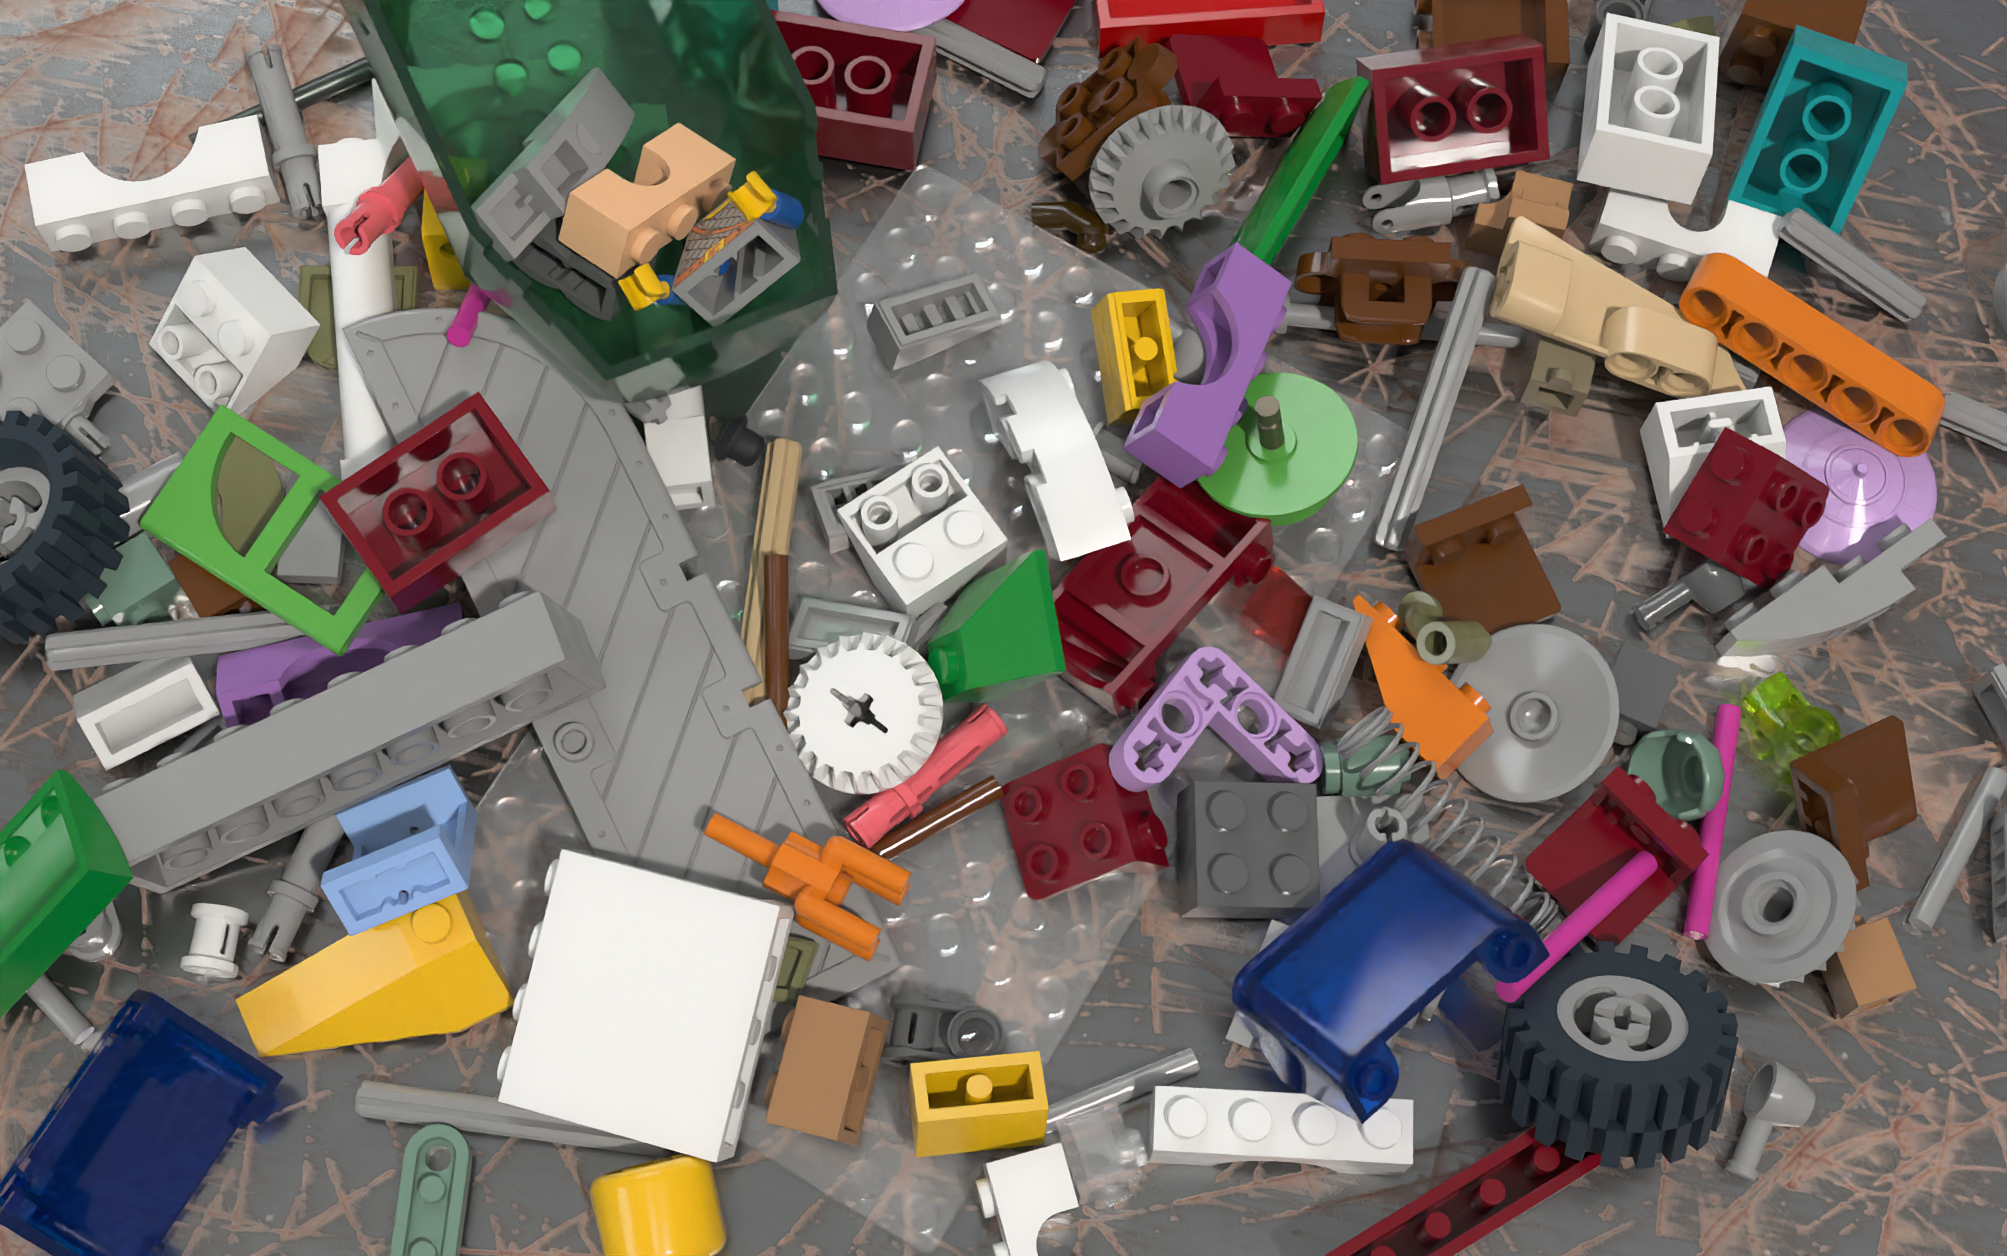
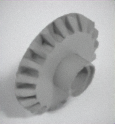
[1089,105,1236,240]
[1704,830,1862,988]

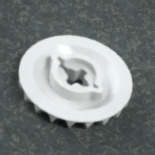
[783,632,943,794]

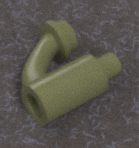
[1398,591,1492,665]

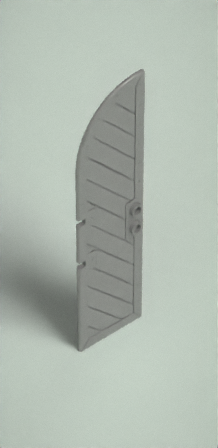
[342,308,904,1036]

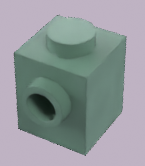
[83,531,189,627]

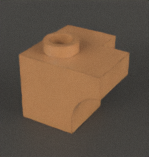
[1465,170,1573,258]

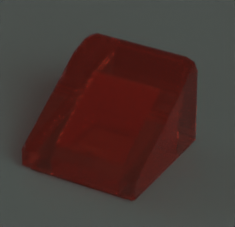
[1238,565,1313,657]

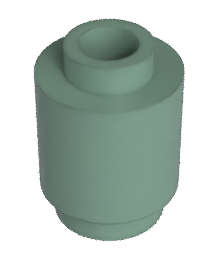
[1319,734,1411,797]

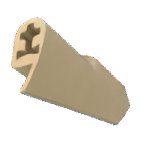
[1489,216,1746,399]

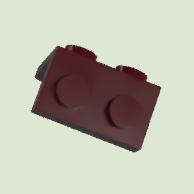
[945,0,1077,64]
[1165,34,1323,138]
[1662,426,1829,590]
[1000,743,1170,901]
[1523,766,1710,948]

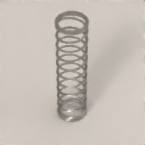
[1336,706,1559,950]

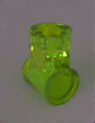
[1739,671,1842,775]

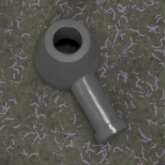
[1632,559,1745,631]

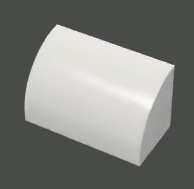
[72,655,220,771]

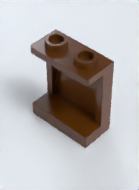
[1414,0,1570,91]

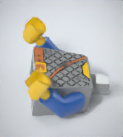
[618,171,805,329]

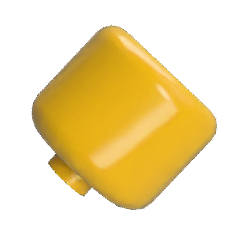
[590,1154,727,1256]

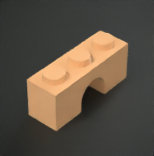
[558,123,736,279]

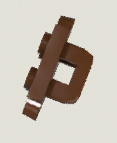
[1038,35,1178,181]
[1294,233,1470,345]

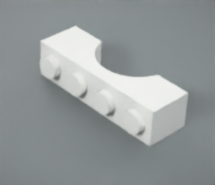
[25,115,281,252]
[1148,1086,1413,1176]

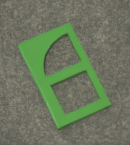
[139,404,385,657]

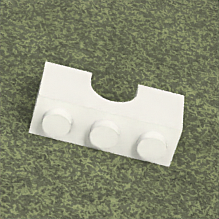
[1587,187,1783,282]
[975,1143,1079,1256]

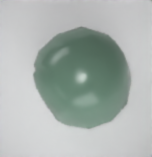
[1626,729,1725,821]

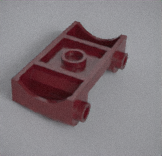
[1052,475,1275,719]

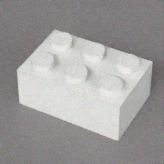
[1577,13,1720,205]

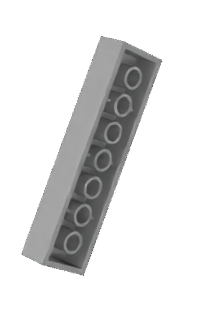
[92,590,607,894]

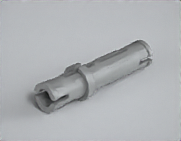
[245,44,325,219]
[247,814,345,962]

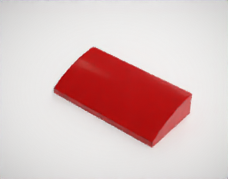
[1092,0,1325,58]

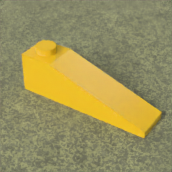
[235,890,515,1058]

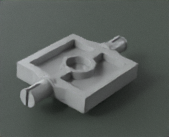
[0,300,116,456]

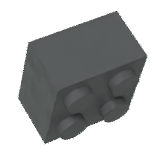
[1177,781,1321,919]

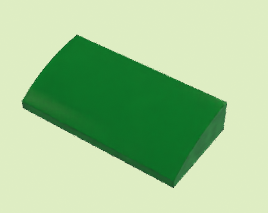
[1227,76,1370,267]
[0,769,134,1019]

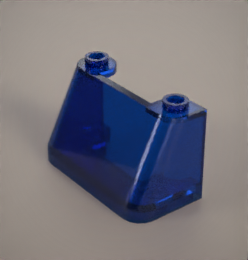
[1232,838,1550,1124]
[0,989,284,1256]

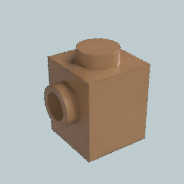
[1820,915,1917,1020]

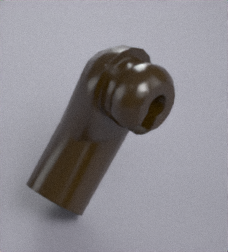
[1031,201,1110,254]

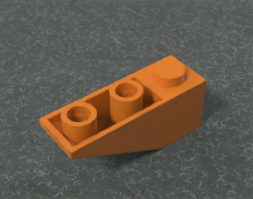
[1352,594,1494,780]

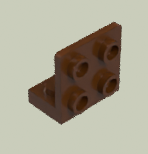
[1403,484,1561,636]
[1789,715,1918,892]

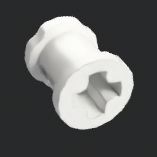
[180,903,249,978]

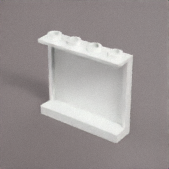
[497,849,795,1163]

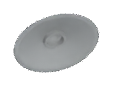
[1450,624,1620,803]

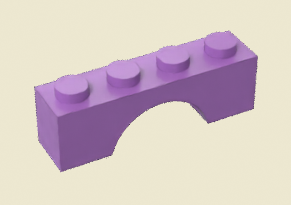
[1123,242,1292,488]
[216,602,465,728]

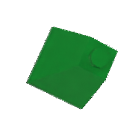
[927,550,1066,703]

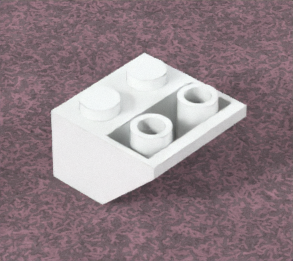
[149,247,320,415]
[1640,386,1786,539]
[837,446,1008,619]

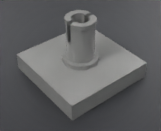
[1314,794,1443,921]

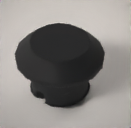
[714,415,765,467]

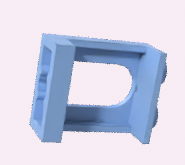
[320,765,478,936]

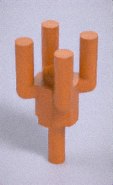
[704,813,912,962]

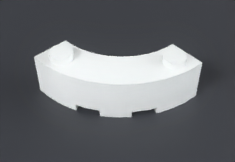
[978,360,1134,561]

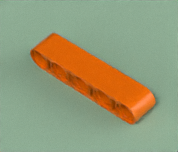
[1679,252,1945,458]

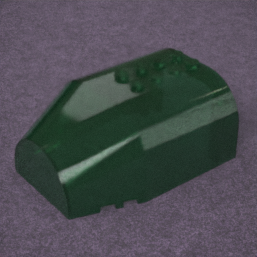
[339,0,838,403]

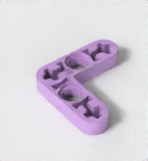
[1109,646,1323,792]

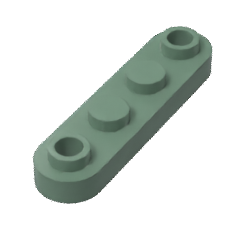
[390,1124,472,1256]

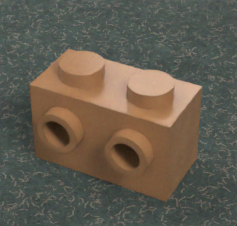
[764,995,890,1146]

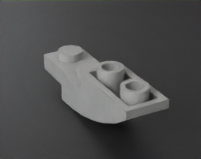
[462,67,635,263]
[1714,518,1946,656]

